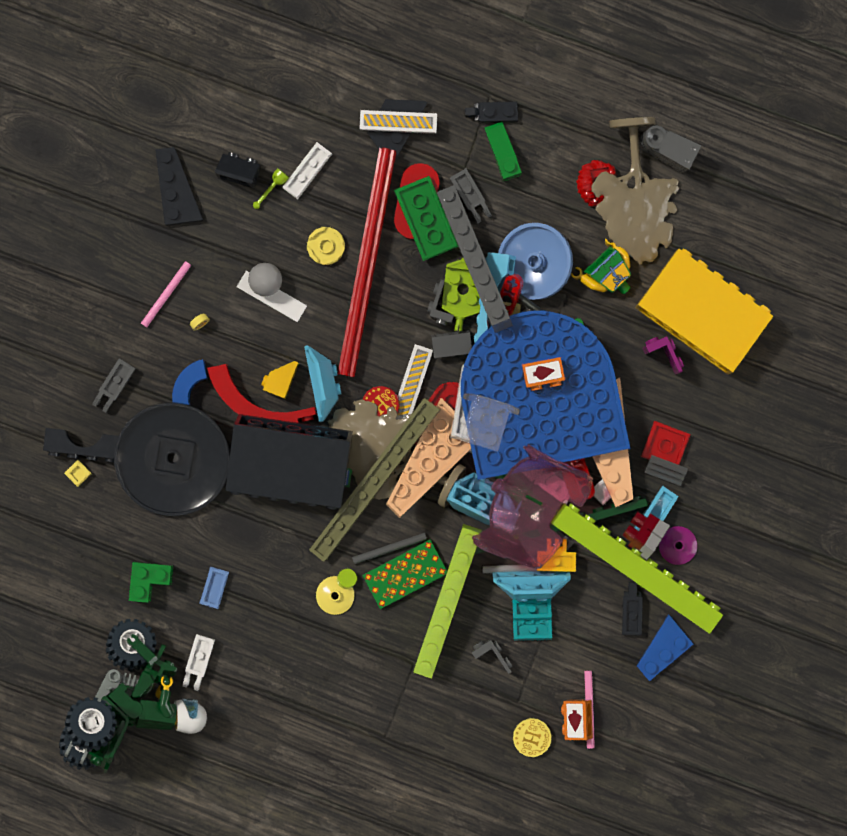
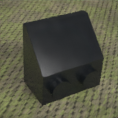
[215,152,261,189]

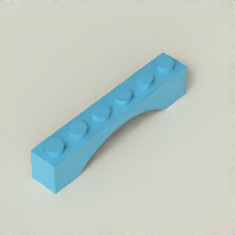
[474,252,516,343]

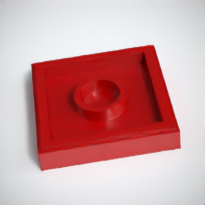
[641,421,690,465]

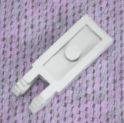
[183,634,215,691]

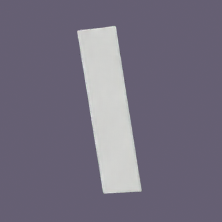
[237,271,307,322]

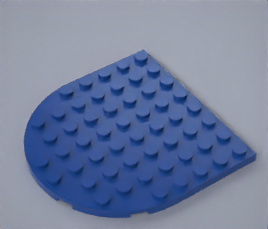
[461,311,630,480]

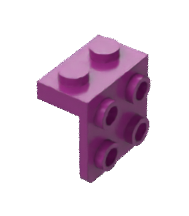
[642,336,684,375]

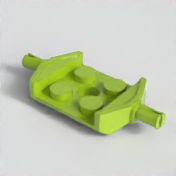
[442,258,480,332]

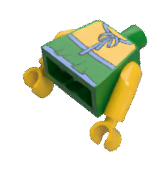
[571,239,631,294]

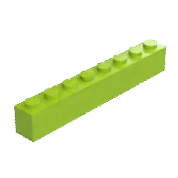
[413,524,482,679]

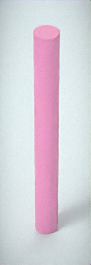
[141,261,191,327]
[584,671,595,748]

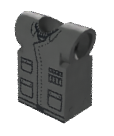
[639,125,701,174]

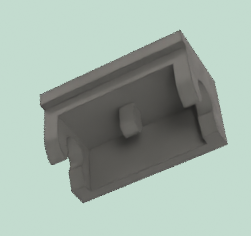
[431,330,472,358]

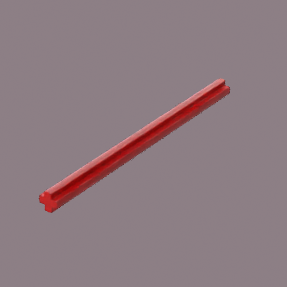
[338,148,396,377]

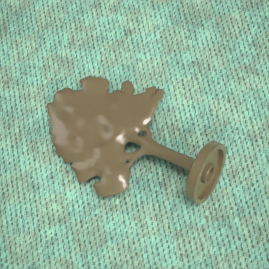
[592,117,679,264]
[328,400,466,508]

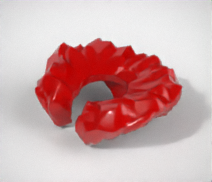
[576,160,617,207]

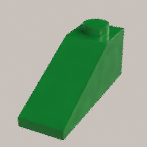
[484,122,522,182]

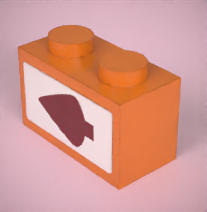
[522,357,565,391]
[561,700,593,740]

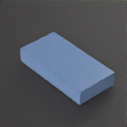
[199,567,229,609]

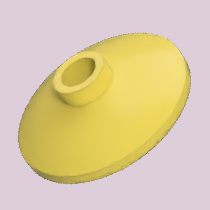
[316,576,354,615]

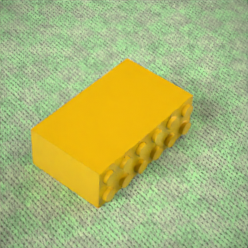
[635,248,773,375]

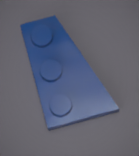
[637,614,693,681]

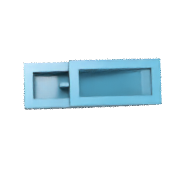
[634,486,679,530]

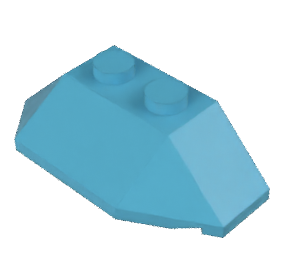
[304,346,341,422]
[447,473,518,531]
[493,571,571,602]

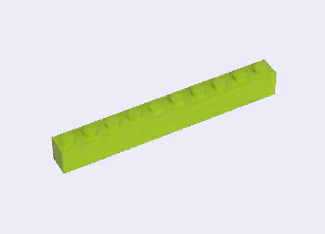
[551,503,723,634]

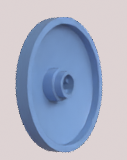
[498,223,573,300]

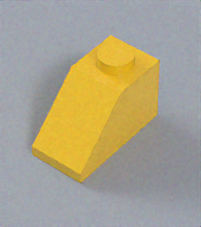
[261,361,299,399]

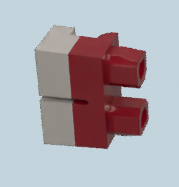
[623,512,670,560]

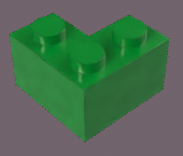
[129,562,173,603]

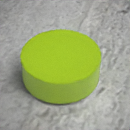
[337,569,357,589]

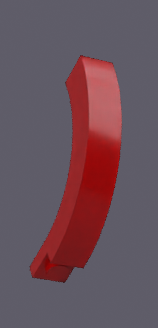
[207,364,317,423]

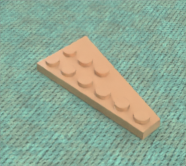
[592,378,633,507]
[386,398,471,518]

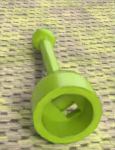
[253,168,289,209]

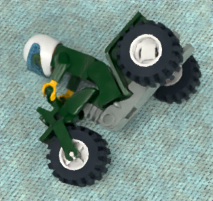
[59,619,207,773]

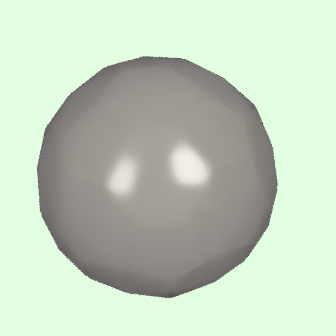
[248,263,282,296]

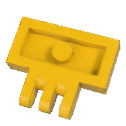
[537,538,576,572]

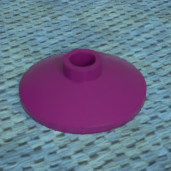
[659,526,697,565]

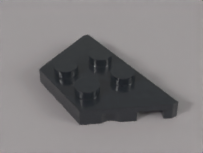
[367,99,427,163]

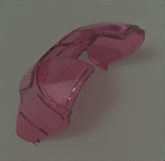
[472,444,592,569]

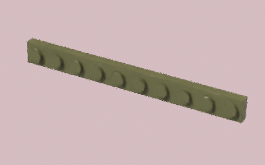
[309,398,441,562]

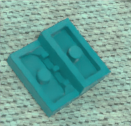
[512,599,552,641]

